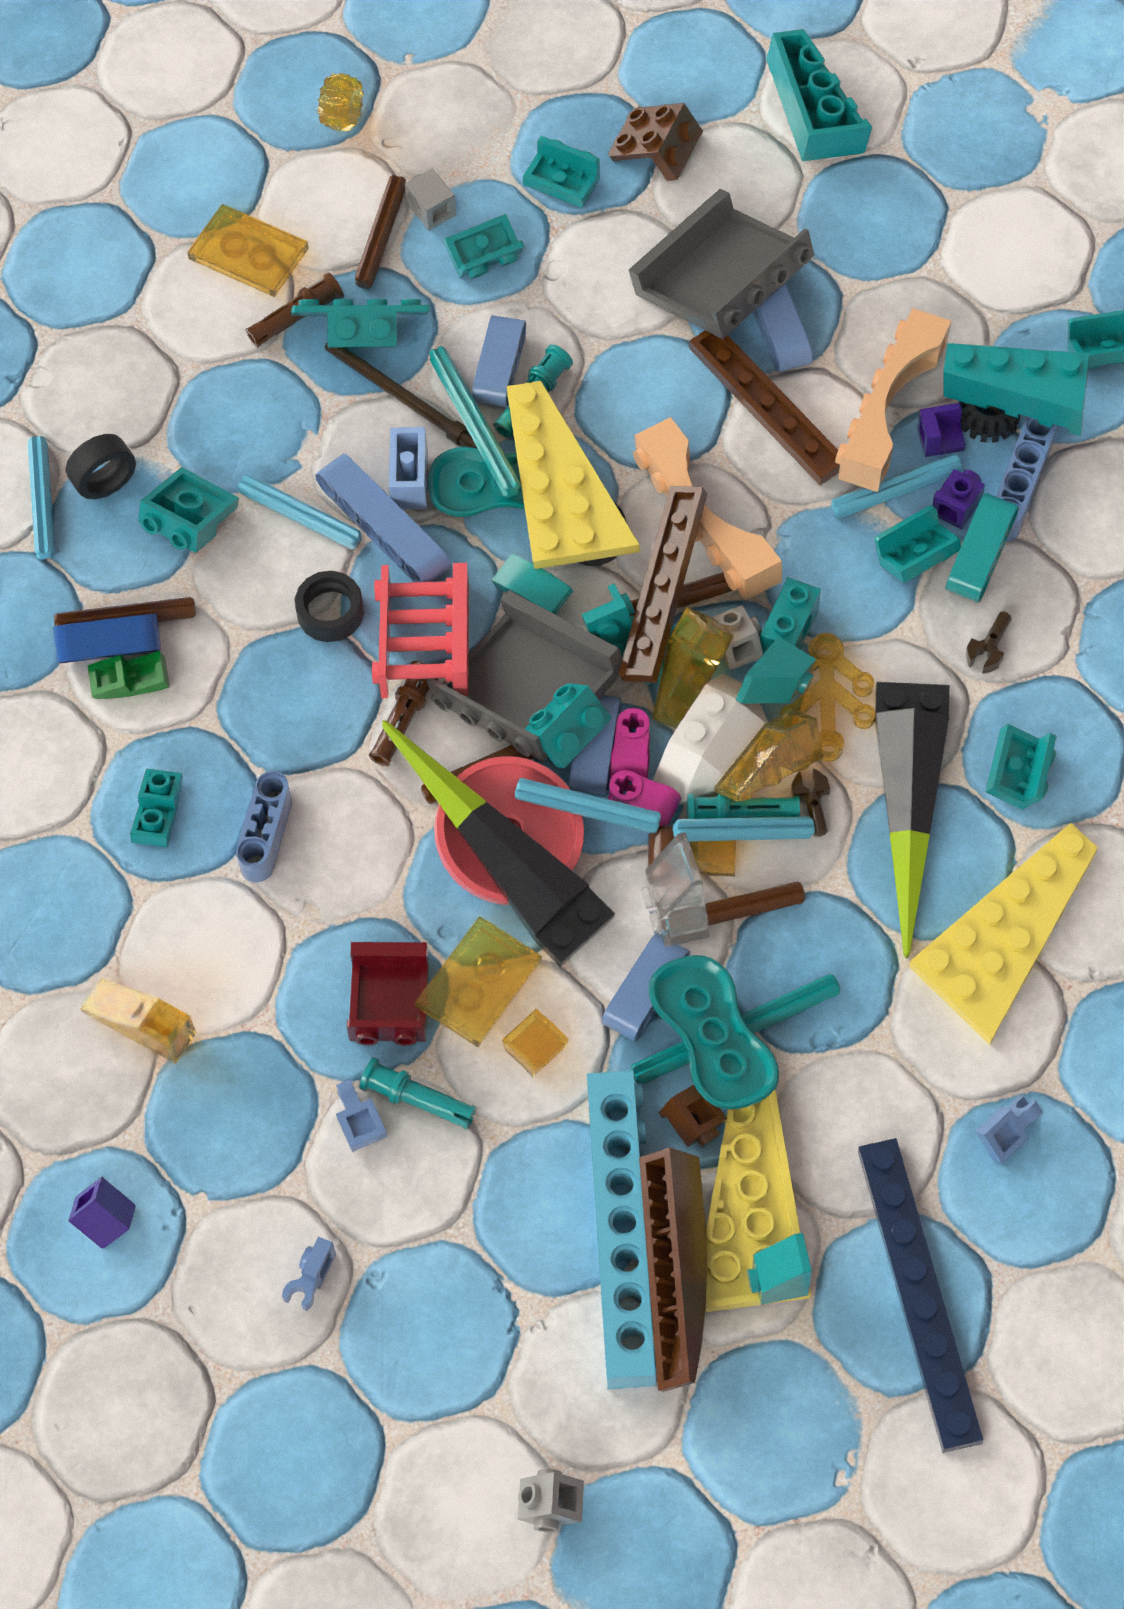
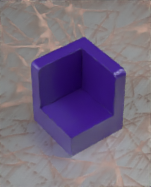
[917,403,966,457]
[68,1177,136,1248]

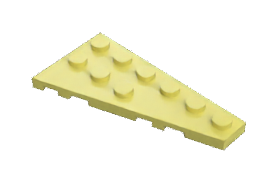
[506,381,640,569]
[909,823,1098,1045]
[705,1090,811,1313]

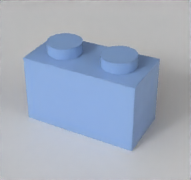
[389,427,428,510]

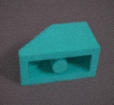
[735,637,816,704]
[747,1233,812,1305]

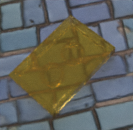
[187,204,309,297]
[415,916,542,1047]

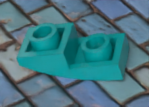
[491,554,574,615]
[130,768,183,847]

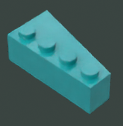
[766,29,872,162]
[943,343,1089,436]

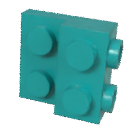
[138,467,239,553]

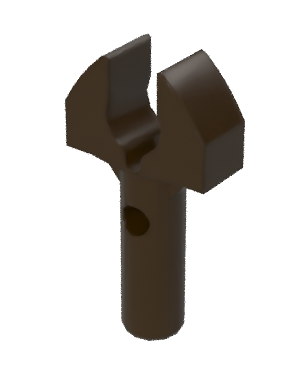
[966,611,1012,674]
[791,768,830,837]

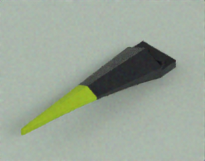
[875,682,950,958]
[382,720,615,967]

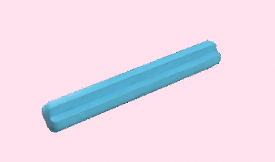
[28,436,55,560]
[831,454,962,519]
[238,475,362,549]
[515,778,661,833]
[673,817,815,842]

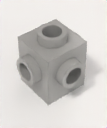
[708,605,763,670]
[518,1469,584,1533]

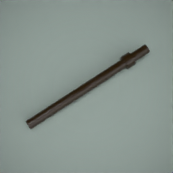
[325,343,478,449]

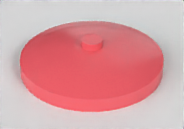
[434,756,584,905]

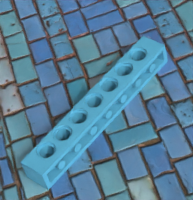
[587,1071,657,1389]

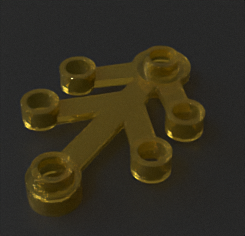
[780,633,875,762]

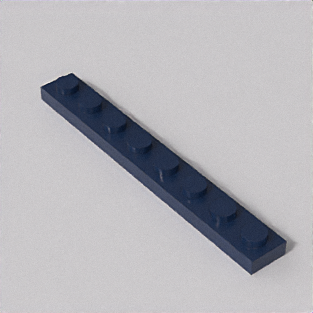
[858,1138,983,1453]

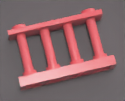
[372,563,469,699]

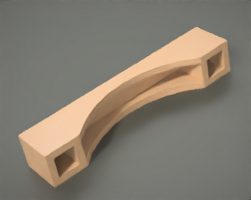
[835,308,951,492]
[633,417,782,601]

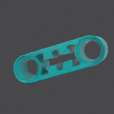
[945,493,1019,603]

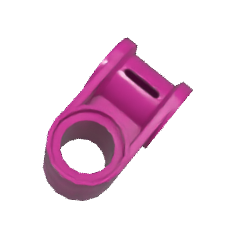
[610,708,650,781]
[608,770,682,826]

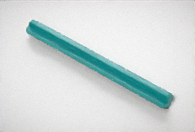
[429,346,521,498]
[631,974,840,1085]

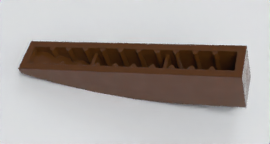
[639,1147,707,1392]

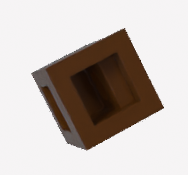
[658,1085,728,1148]

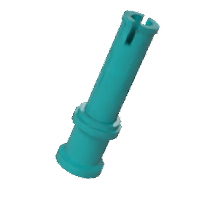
[493,344,573,438]
[687,793,800,819]
[359,1057,477,1130]

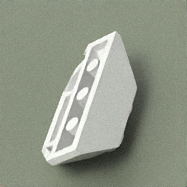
[653,673,769,805]

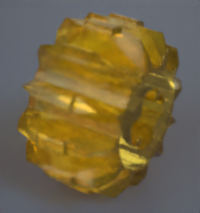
[317,73,364,131]

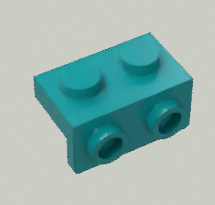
[522,136,600,208]
[443,214,525,279]
[1068,310,1124,369]
[874,505,961,583]
[581,583,635,659]
[525,683,612,768]
[985,724,1057,810]

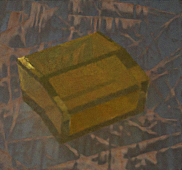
[689,840,736,877]
[502,1009,569,1077]

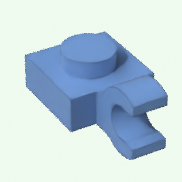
[336,1079,387,1152]
[975,1095,1043,1164]
[282,1236,336,1311]

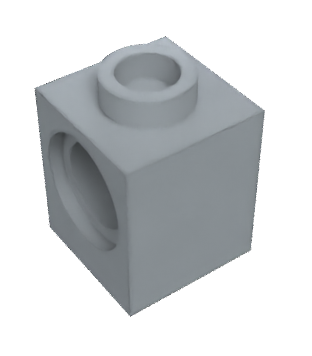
[405,168,456,231]

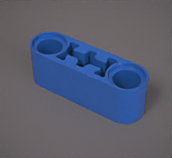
[53,614,161,663]

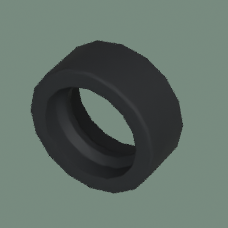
[65,434,136,499]
[294,570,364,642]

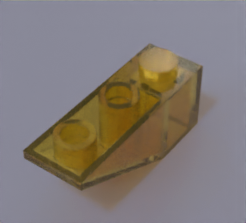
[652,607,735,728]
[714,710,823,801]
[80,978,196,1064]

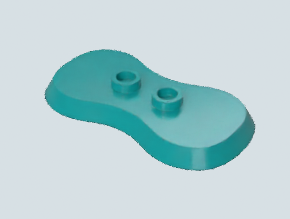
[428,447,525,517]
[648,955,779,1110]

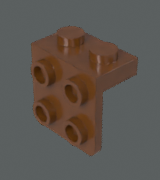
[608,103,703,181]

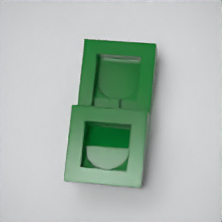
[88,650,170,699]

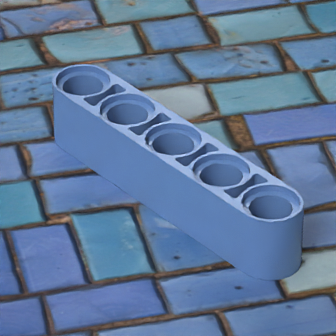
[996,417,1060,542]
[315,453,452,582]

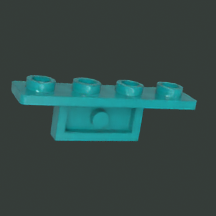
[291,299,430,348]

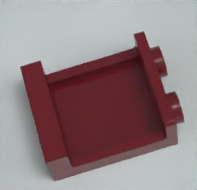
[347,942,429,1046]

